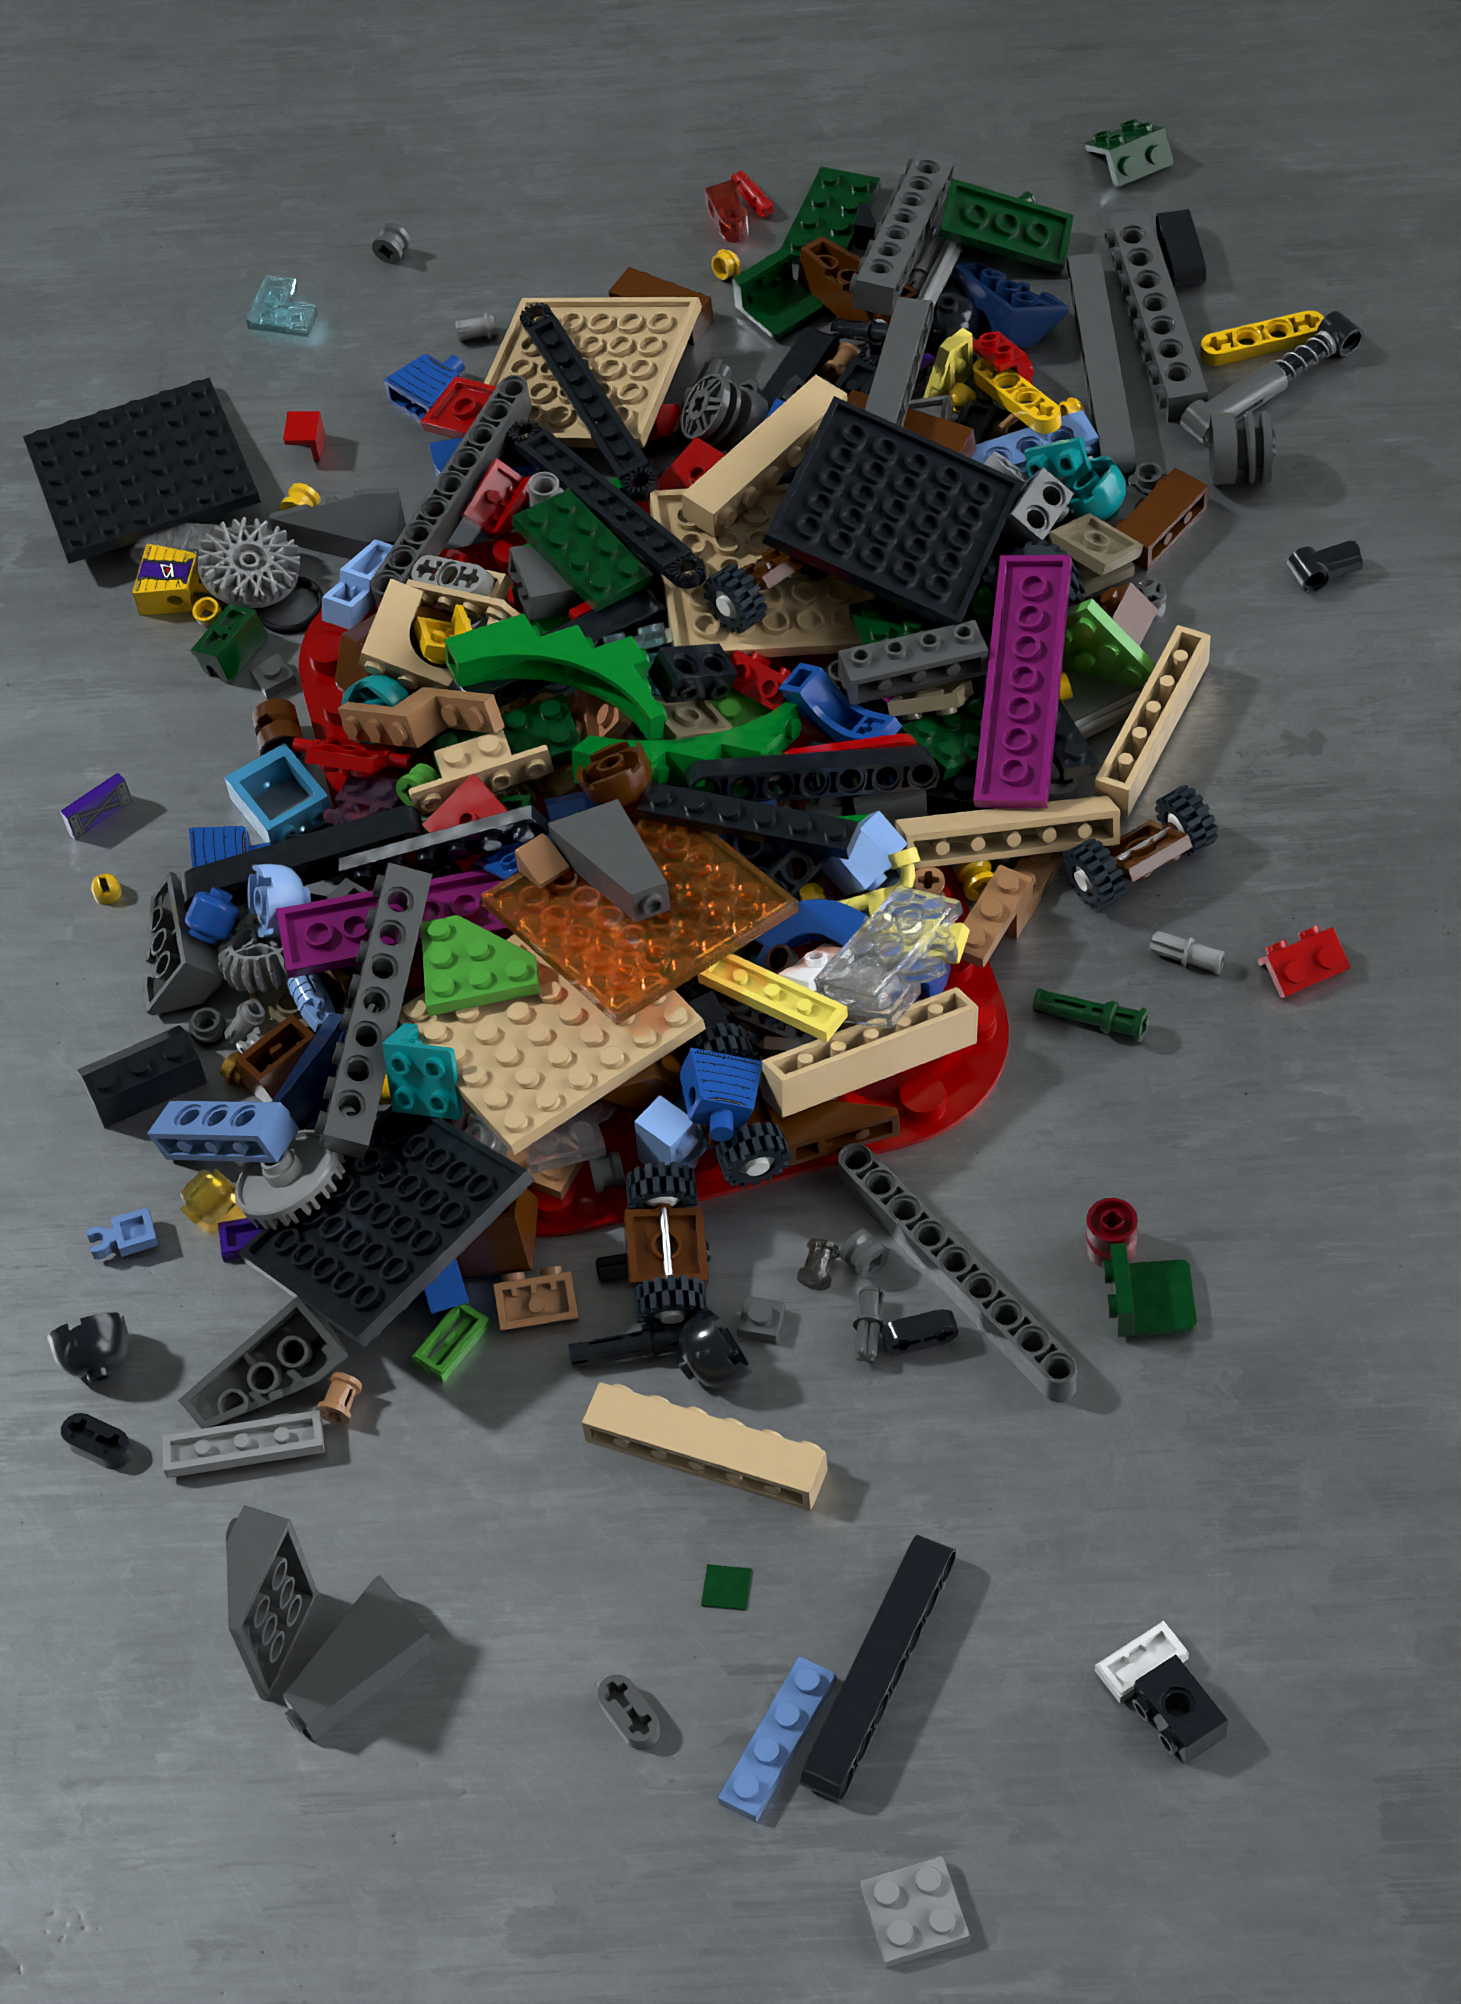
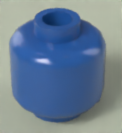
[185,887,239,944]

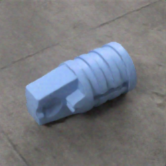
[286,973,335,1033]

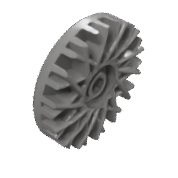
[198,517,300,608]
[235,1130,345,1230]

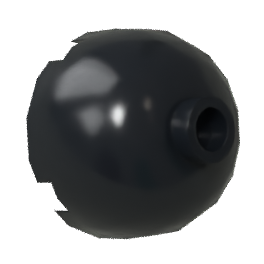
[926,293,982,356]
[677,1307,752,1388]
[47,1312,130,1383]

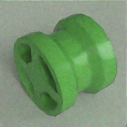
[396,763,440,806]

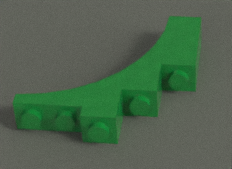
[444,613,667,740]
[572,702,801,787]

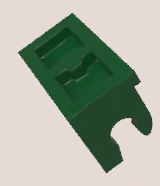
[190,603,268,684]

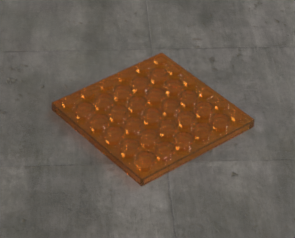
[481,800,799,1025]

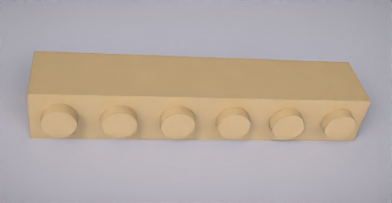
[682,375,847,537]
[1095,625,1211,817]
[895,795,1120,869]
[762,987,978,1118]
[581,1382,828,1511]

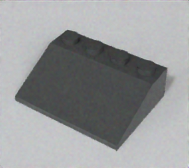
[226,1505,318,1701]

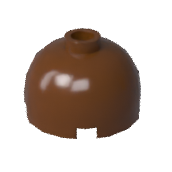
[576,741,652,811]

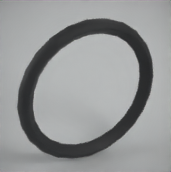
[253,576,324,632]

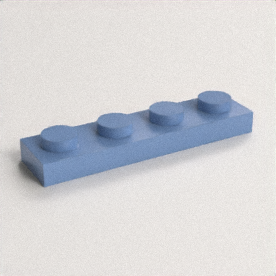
[718,1656,837,1823]

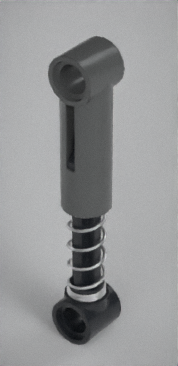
[1180,311,1364,446]

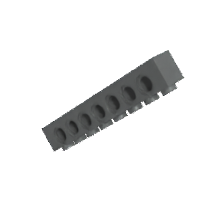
[849,147,956,316]
[1104,209,1208,422]
[314,863,432,1159]

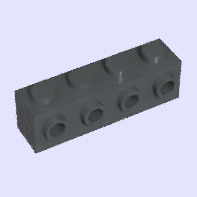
[838,620,988,705]

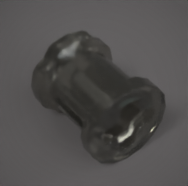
[797,1238,840,1290]

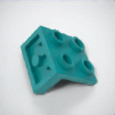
[382,1023,463,1120]

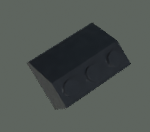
[77,1025,208,1128]

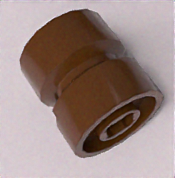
[251,699,303,759]

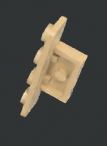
[406,570,520,621]
[408,729,554,815]

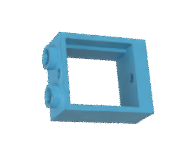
[224,743,334,844]

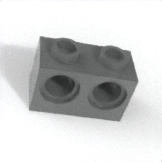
[1001,467,1074,549]

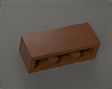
[608,267,714,346]
[1115,468,1209,571]

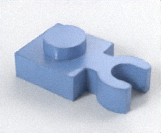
[86,1207,159,1260]

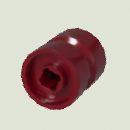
[1086,1198,1138,1268]

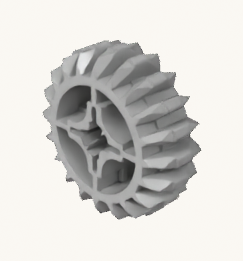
[218,920,288,993]

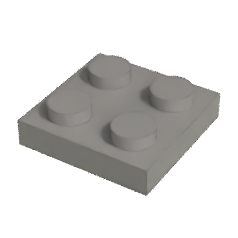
[860,1856,970,1968]

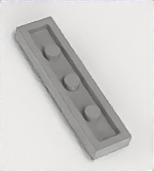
[161,1410,325,1478]

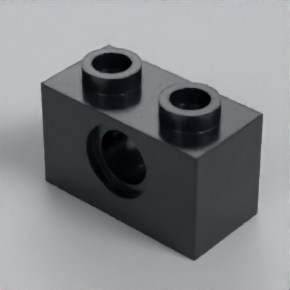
[1132,1654,1228,1764]

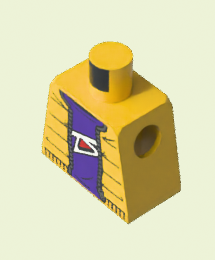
[132,544,210,615]

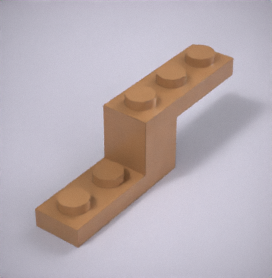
[338,687,505,748]
[961,851,1065,968]

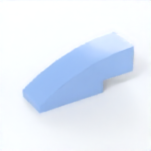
[322,539,393,630]

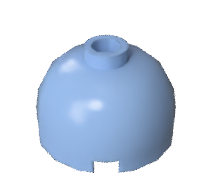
[248,864,311,938]

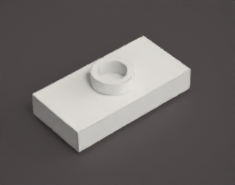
[778,943,855,991]
[1095,1621,1189,1703]

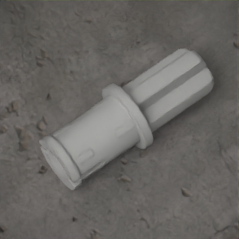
[1150,931,1226,974]

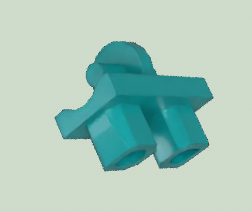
[1024,436,1093,478]

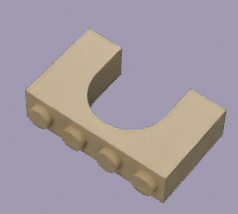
[358,578,499,690]

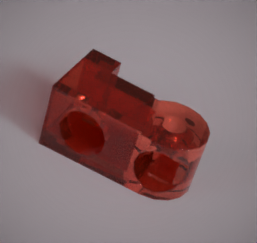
[705,179,749,243]

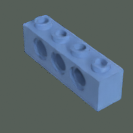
[972,410,1099,476]
[147,1101,299,1163]

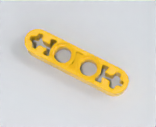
[1200,310,1324,366]
[973,358,1061,434]

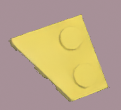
[923,328,973,398]

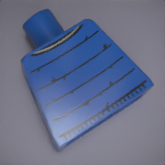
[384,354,465,421]
[189,826,271,868]
[679,1048,762,1142]

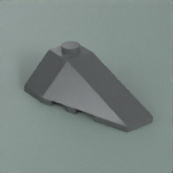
[269,488,406,560]
[143,872,224,1015]
[178,1296,349,1429]

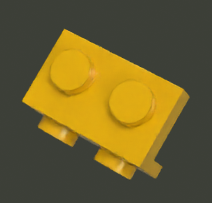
[414,604,472,664]

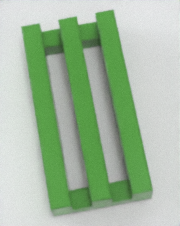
[411,1303,491,1383]

